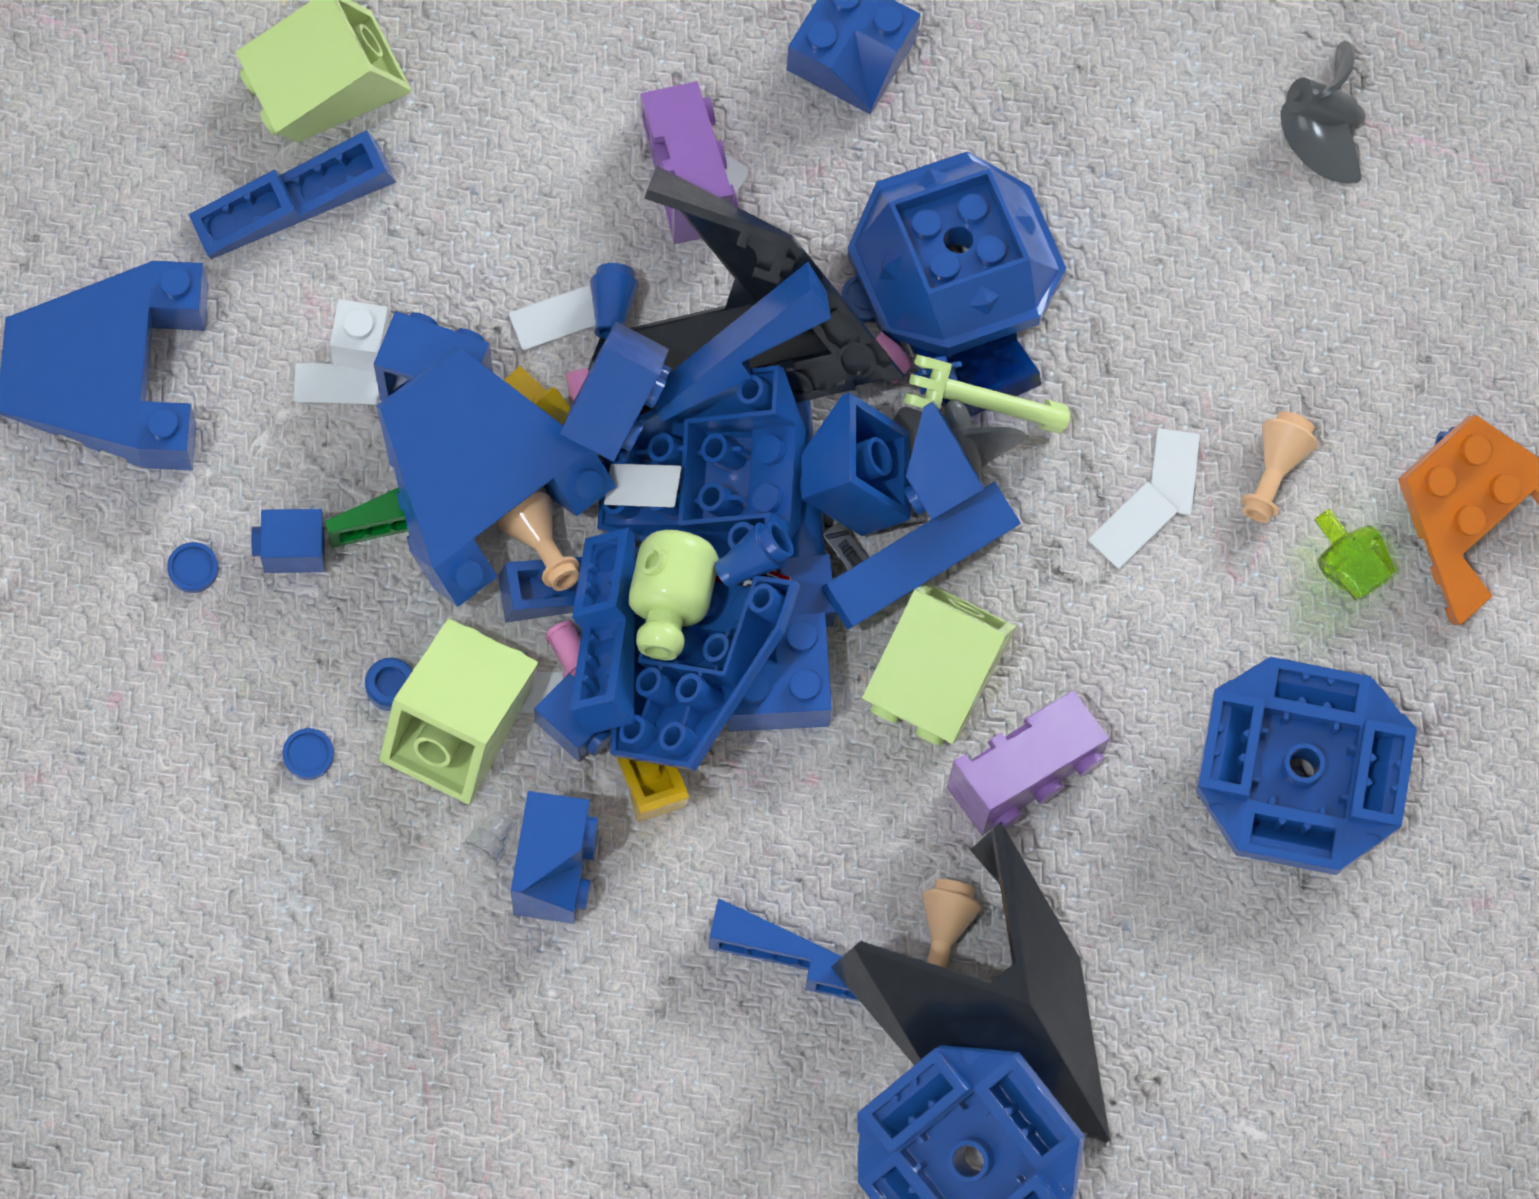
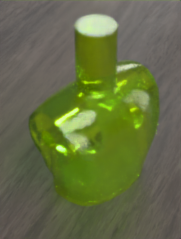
[1314,509,1397,601]

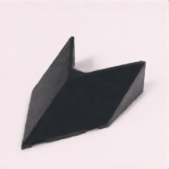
[588,166,904,403]
[831,822,1110,1143]

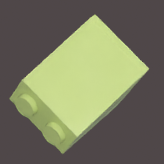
[235,0,412,143]
[862,582,1017,746]
[379,618,539,805]

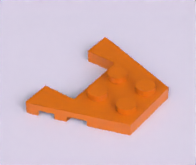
[1398,415,1539,625]

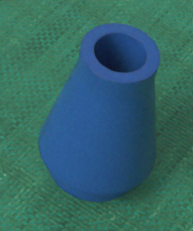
[590,263,639,340]
[715,521,794,588]

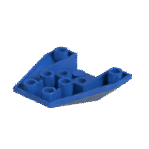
[597,365,806,560]
[610,558,800,771]

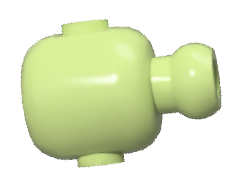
[628,530,718,660]

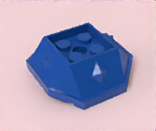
[847,151,1066,356]
[1196,657,1417,875]
[857,1045,1085,1199]

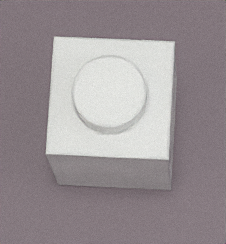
[329,299,390,372]

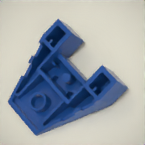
[0,261,209,471]
[376,346,616,607]

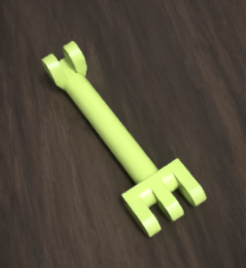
[903,354,1070,434]

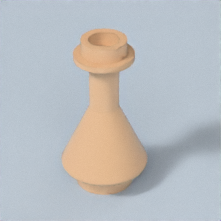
[1241,411,1318,523]
[497,491,580,591]
[922,879,982,968]

